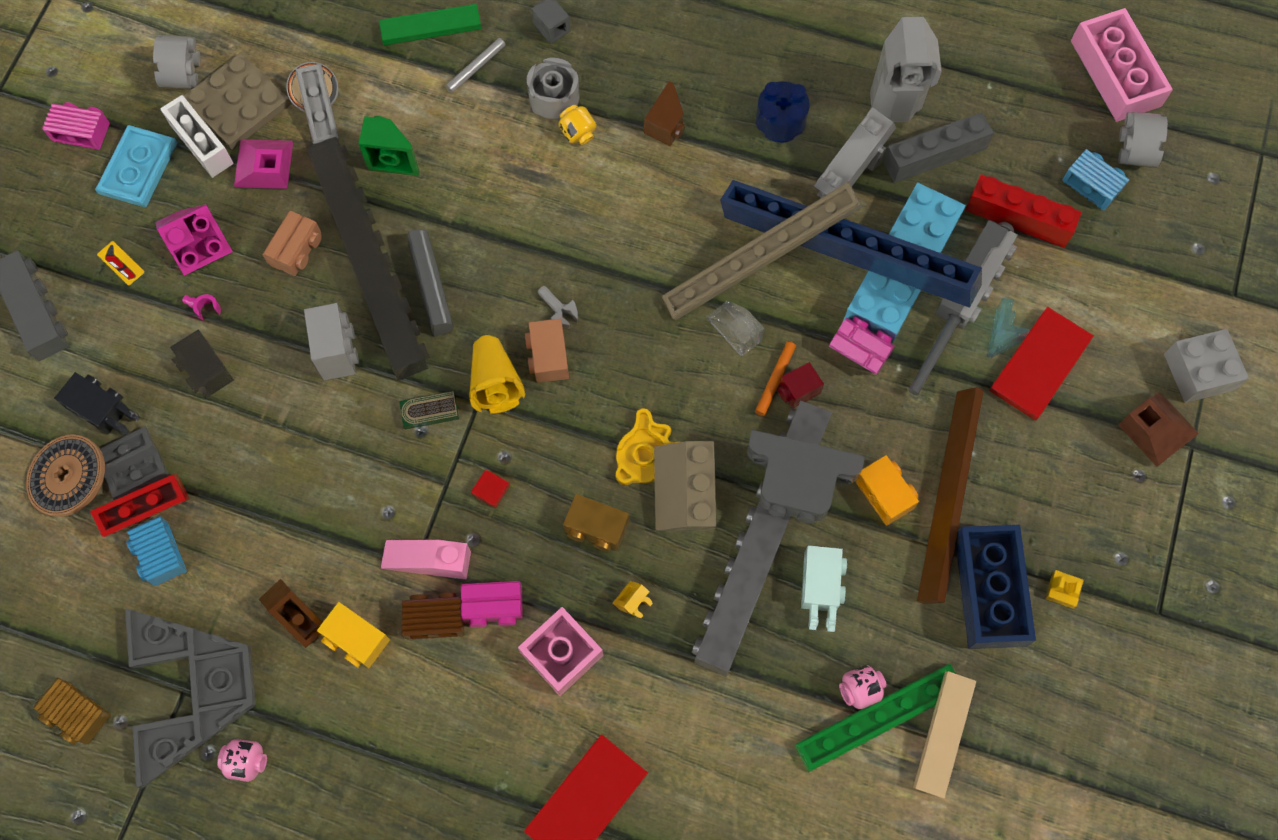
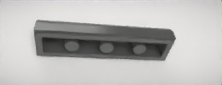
[408,229,454,337]

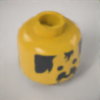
[558,105,596,145]

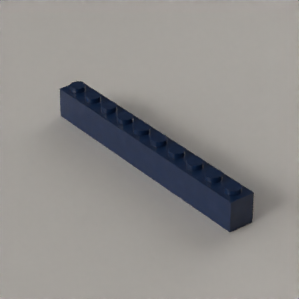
[720,180,982,308]

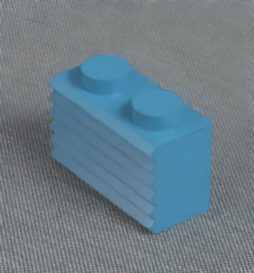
[1062,149,1130,210]
[126,516,187,586]

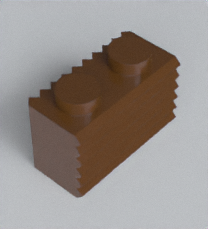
[402,593,464,640]

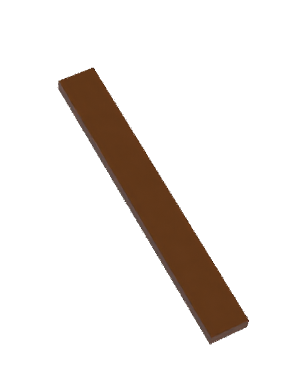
[917,387,984,604]

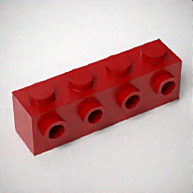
[965,174,1082,248]

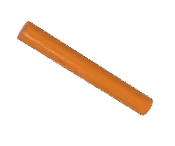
[755,341,796,416]

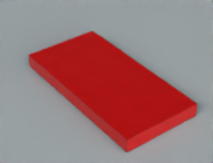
[989,306,1094,421]
[524,734,648,840]

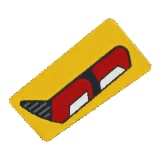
[97,241,144,285]

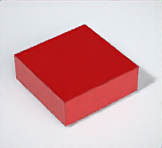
[471,469,510,508]

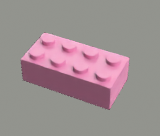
[1071,8,1173,122]

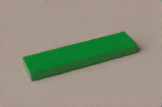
[379,4,482,46]

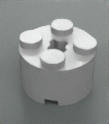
[153,35,201,89]
[527,58,580,119]
[1118,112,1168,167]

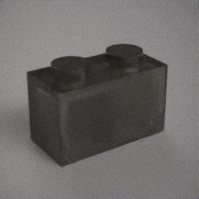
[170,329,234,398]

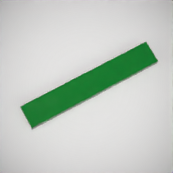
[794,663,956,773]

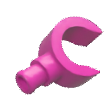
[182,294,221,321]

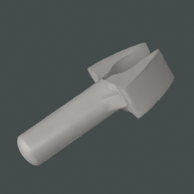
[538,286,578,329]

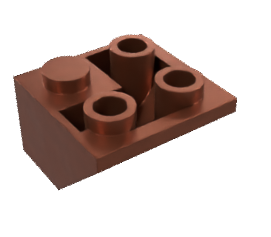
[1118,392,1199,467]

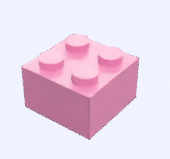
[518,607,603,696]

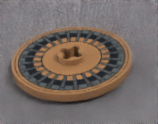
[26,435,105,517]

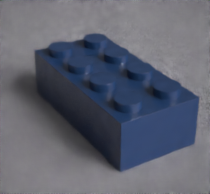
[955,525,1036,649]

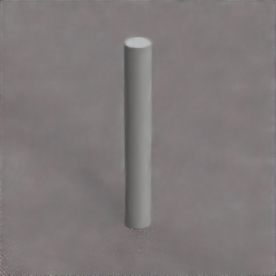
[445,38,505,93]

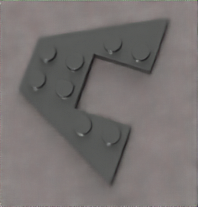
[125,609,256,788]

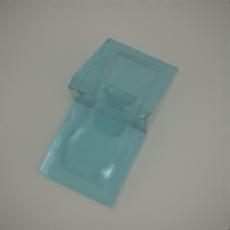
[987,298,1030,358]

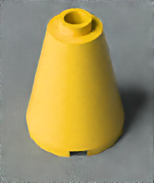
[469,335,525,413]

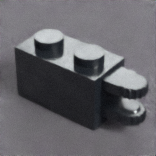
[54,372,140,436]

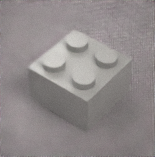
[304,303,359,380]
[1164,329,1249,403]

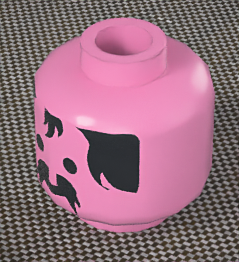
[839,665,886,709]
[218,739,267,782]

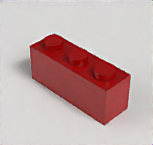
[90,474,190,538]

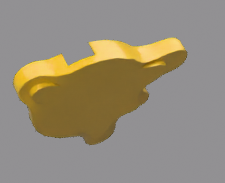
[616,408,678,486]

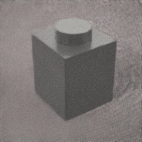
[532,0,571,44]

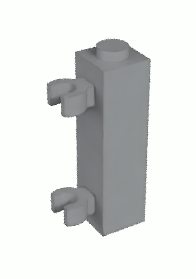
[814,107,896,198]

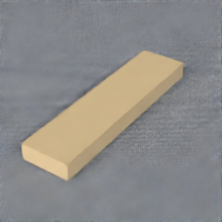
[913,671,976,799]

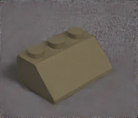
[654,441,716,531]

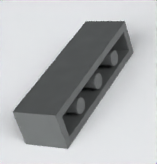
[883,112,994,183]
[0,251,69,361]

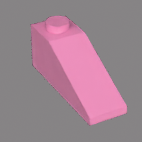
[381,540,471,579]

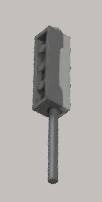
[908,220,1017,396]

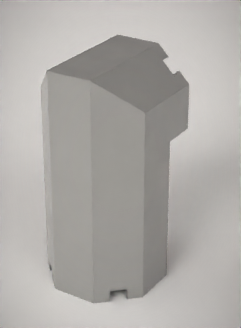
[870,17,942,122]

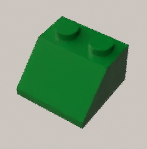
[358,116,420,176]

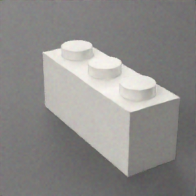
[160,95,234,178]

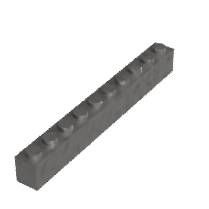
[692,400,832,677]

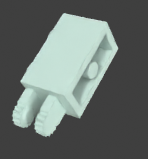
[801,546,847,632]

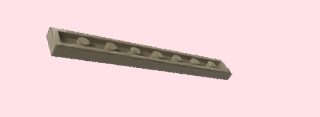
[661,182,863,321]

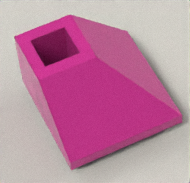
[234,139,293,189]
[155,204,233,276]

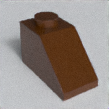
[644,81,685,146]
[259,579,323,648]

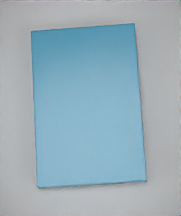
[95,125,178,208]

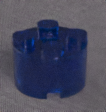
[756,81,810,143]

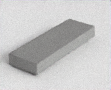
[295,64,340,146]

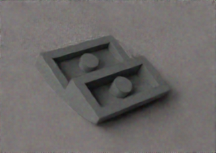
[100,427,169,500]

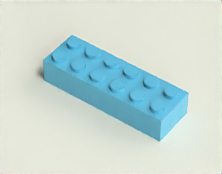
[843,182,966,344]

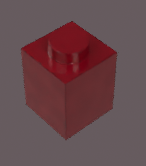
[778,362,824,408]

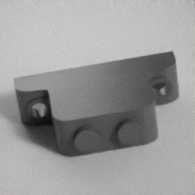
[747,430,865,524]

